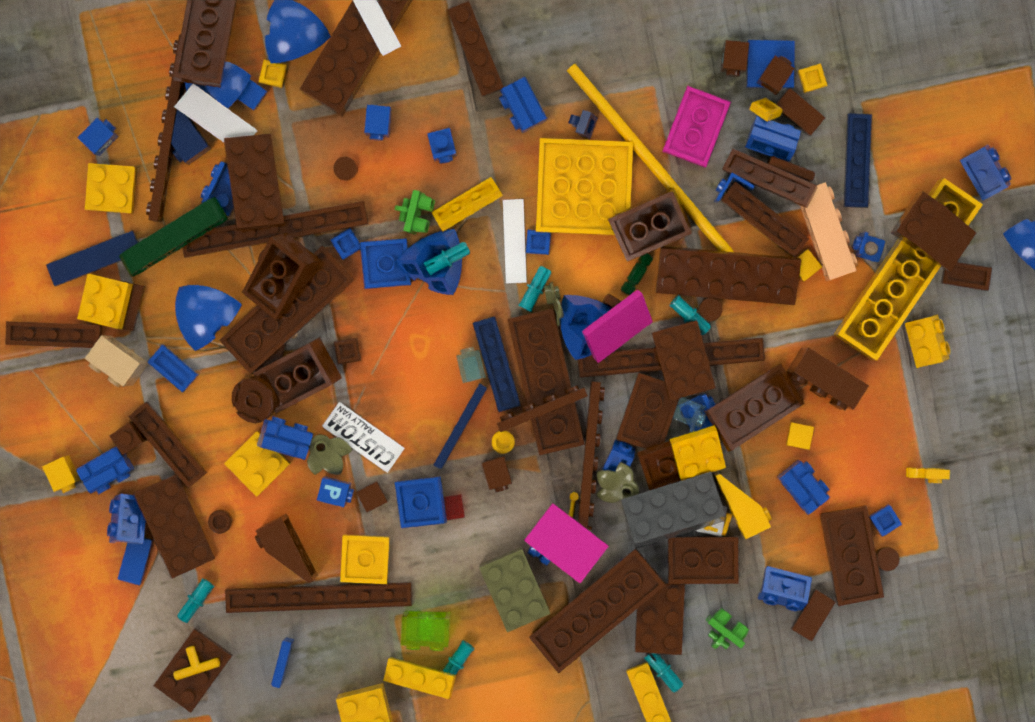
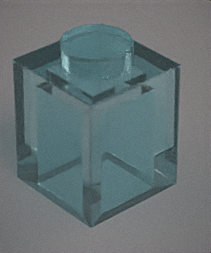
[456,347,486,383]

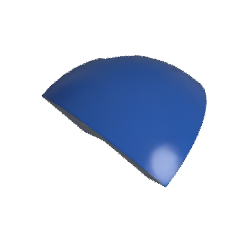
[265,0,331,63]
[185,62,251,108]
[1003,219,1035,270]
[397,229,462,295]
[175,285,242,351]
[560,295,612,360]

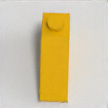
[713,473,772,539]

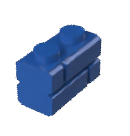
[498,77,547,133]
[745,115,801,162]
[257,416,313,460]
[76,446,134,495]
[777,460,830,515]

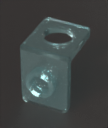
[673,397,706,433]

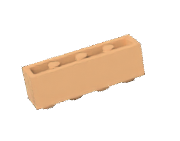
[800,182,858,281]

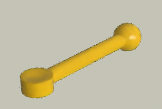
[569,492,579,518]

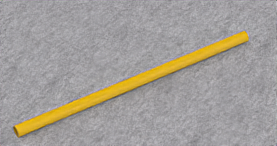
[567,64,734,252]

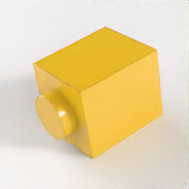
[42,455,81,493]

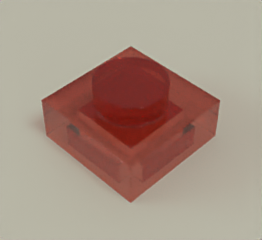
[443,494,465,520]

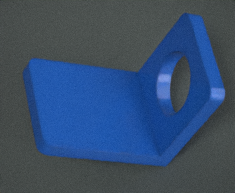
[714,173,755,203]
[852,232,885,263]

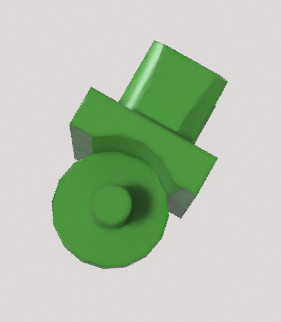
[394,190,435,235]
[705,608,749,649]

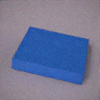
[746,40,795,89]
[360,238,411,289]
[395,476,447,528]

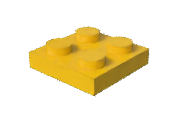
[85,163,137,214]
[77,274,133,330]
[670,425,726,481]
[224,431,291,497]
[340,534,390,584]

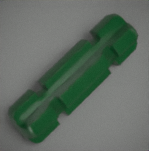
[621,253,653,295]

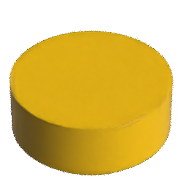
[492,430,515,454]

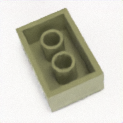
[479,546,550,632]

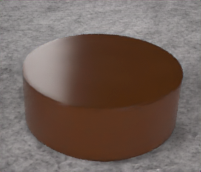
[333,157,357,181]
[698,298,722,321]
[208,510,233,534]
[876,547,900,571]

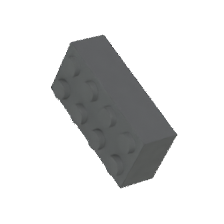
[621,472,726,548]

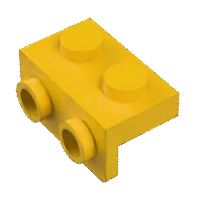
[905,314,951,368]

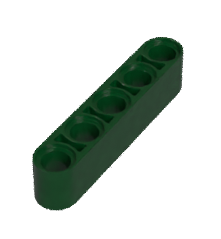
[119,197,228,277]

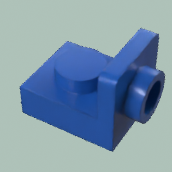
[427,128,457,164]
[602,440,636,472]

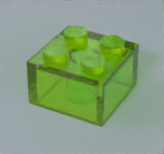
[401,610,451,651]

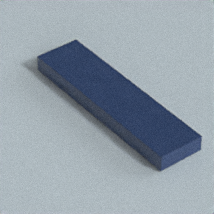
[843,113,872,208]
[46,231,138,287]
[473,316,521,412]
[434,383,487,469]

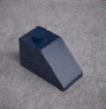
[171,110,211,165]

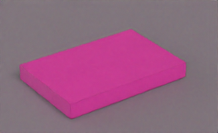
[662,85,731,168]
[582,290,653,363]
[524,503,609,583]

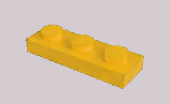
[431,177,503,231]
[383,657,456,699]
[626,662,671,722]

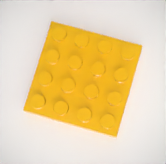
[536,138,633,235]

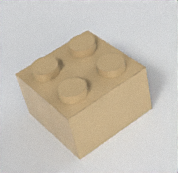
[85,335,149,387]

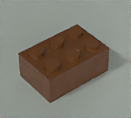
[787,348,869,411]

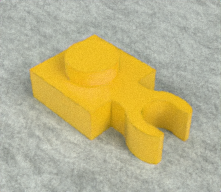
[906,468,950,483]

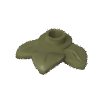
[544,282,564,326]
[307,434,352,475]
[596,462,639,503]

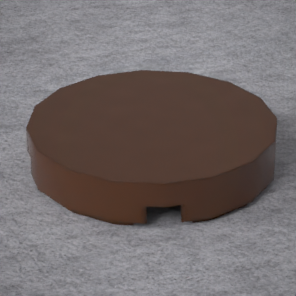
[232,377,277,424]

